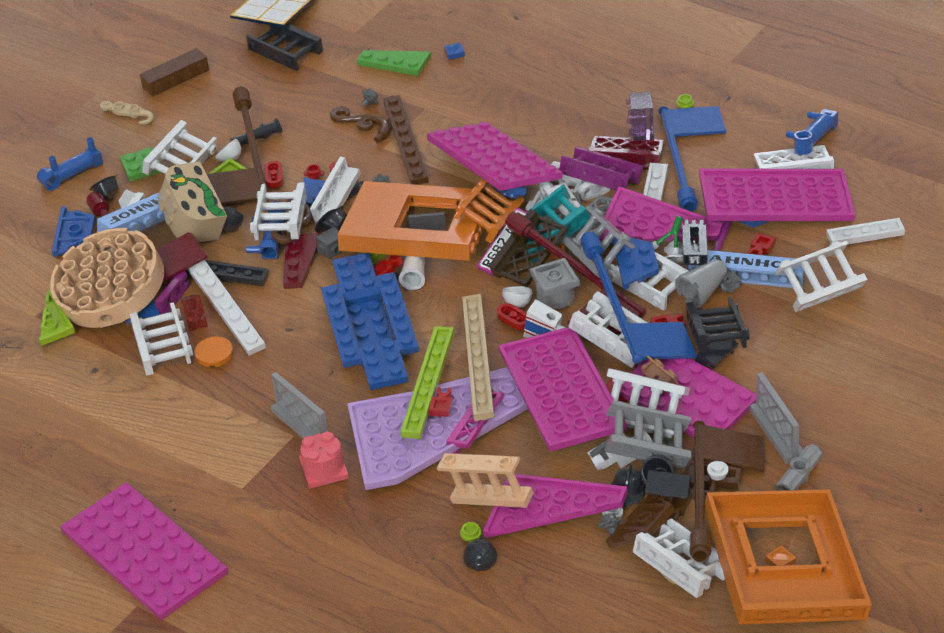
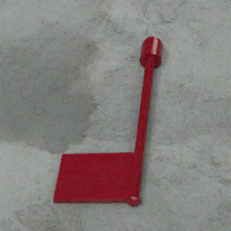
[87,192,208,283]
[505,211,646,350]

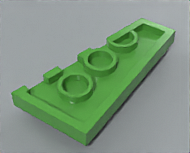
[357,50,431,76]

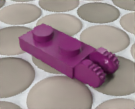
[155,271,190,315]

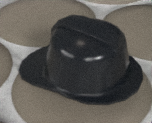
[89,174,119,199]
[315,206,347,233]
[611,464,645,506]

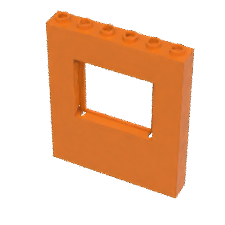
[337,181,494,261]
[704,489,872,625]

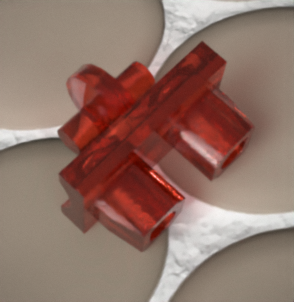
[181,294,208,332]

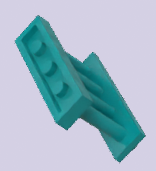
[526,184,590,264]

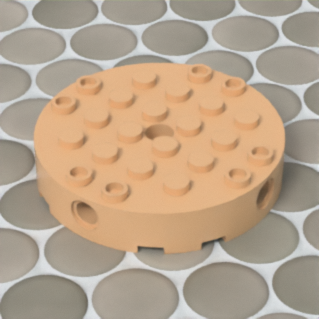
[50,228,164,328]

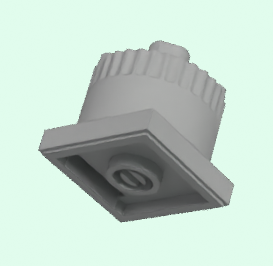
[530,258,580,310]

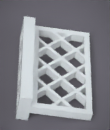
[754,145,834,169]

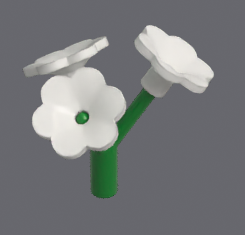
[653,215,683,263]

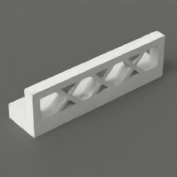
[310,156,361,223]

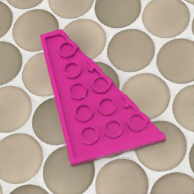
[599,186,723,242]
[483,474,628,538]

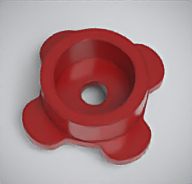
[304,164,325,180]

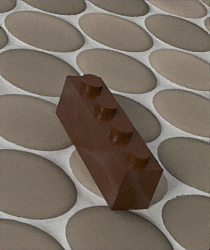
[140,48,209,97]

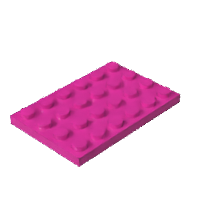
[619,358,756,438]

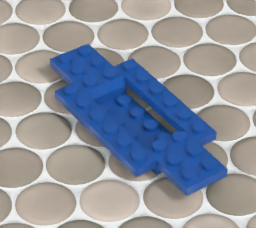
[321,253,419,390]

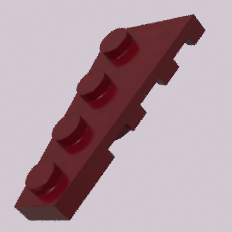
[283,233,322,289]

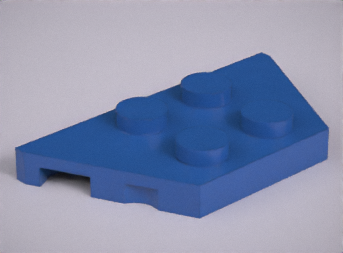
[52,206,96,257]
[612,237,659,290]

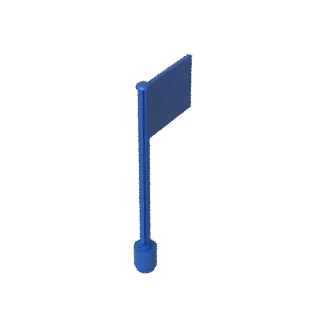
[658,106,726,212]
[581,232,697,364]

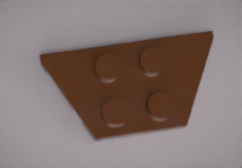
[605,494,675,547]

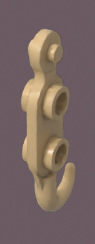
[100,101,154,125]

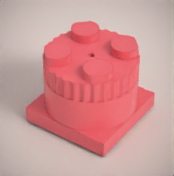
[299,431,349,489]

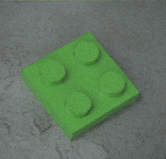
[120,147,162,182]

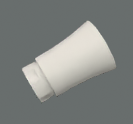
[399,256,425,290]

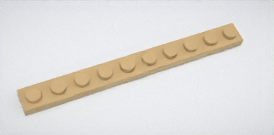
[462,294,495,421]

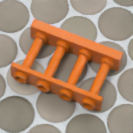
[455,179,525,244]

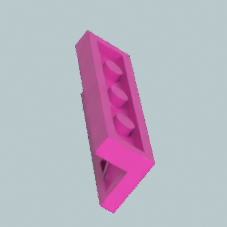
[446,391,503,454]

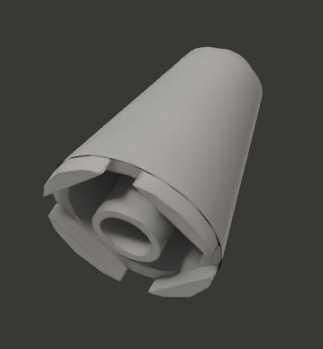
[675,259,727,308]

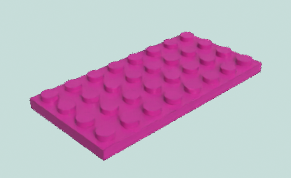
[427,122,563,191]
[699,168,855,221]
[498,327,627,452]
[60,482,228,620]

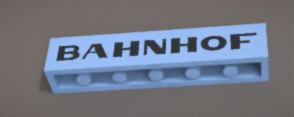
[97,193,165,232]
[689,250,805,288]

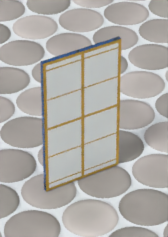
[230,0,313,28]

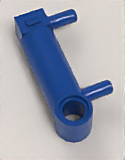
[786,109,838,155]
[37,137,103,191]
[246,201,286,259]

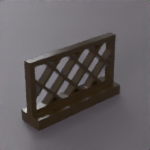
[489,209,569,287]

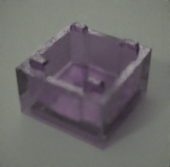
[626,92,654,141]

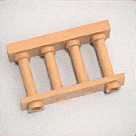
[437,453,534,508]

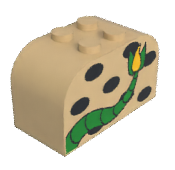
[158,162,227,243]

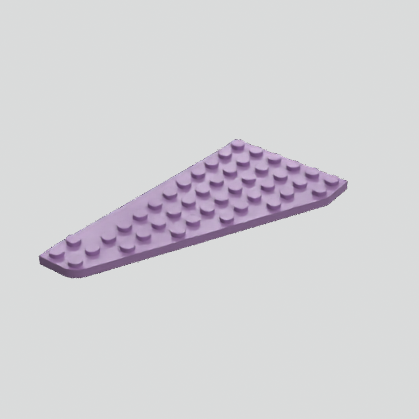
[347,367,528,490]

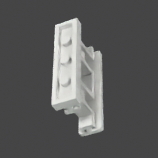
[569,291,647,368]
[633,519,725,598]

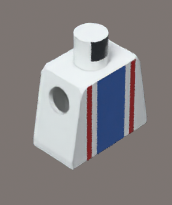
[523,299,566,338]

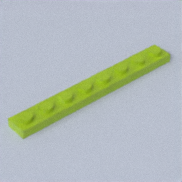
[400,326,454,439]

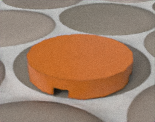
[194,336,233,367]

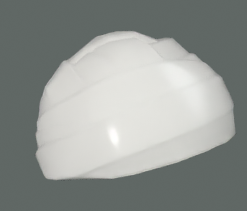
[215,139,242,162]
[502,286,533,308]

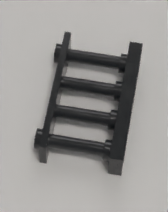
[246,22,323,71]
[686,297,750,353]

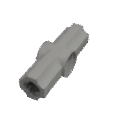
[776,444,823,491]

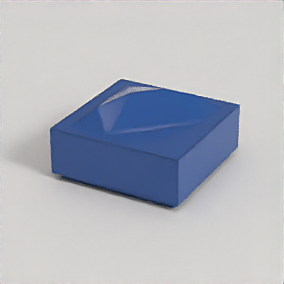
[444,42,465,60]

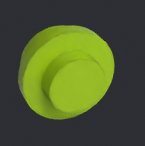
[676,94,694,108]
[460,522,481,542]

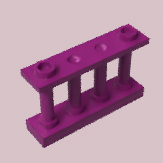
[559,146,643,191]

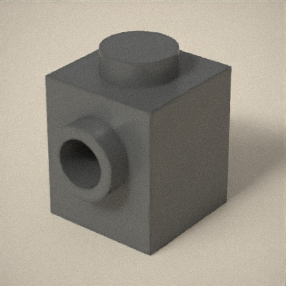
[316,227,343,259]

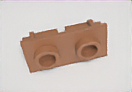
[641,356,679,392]

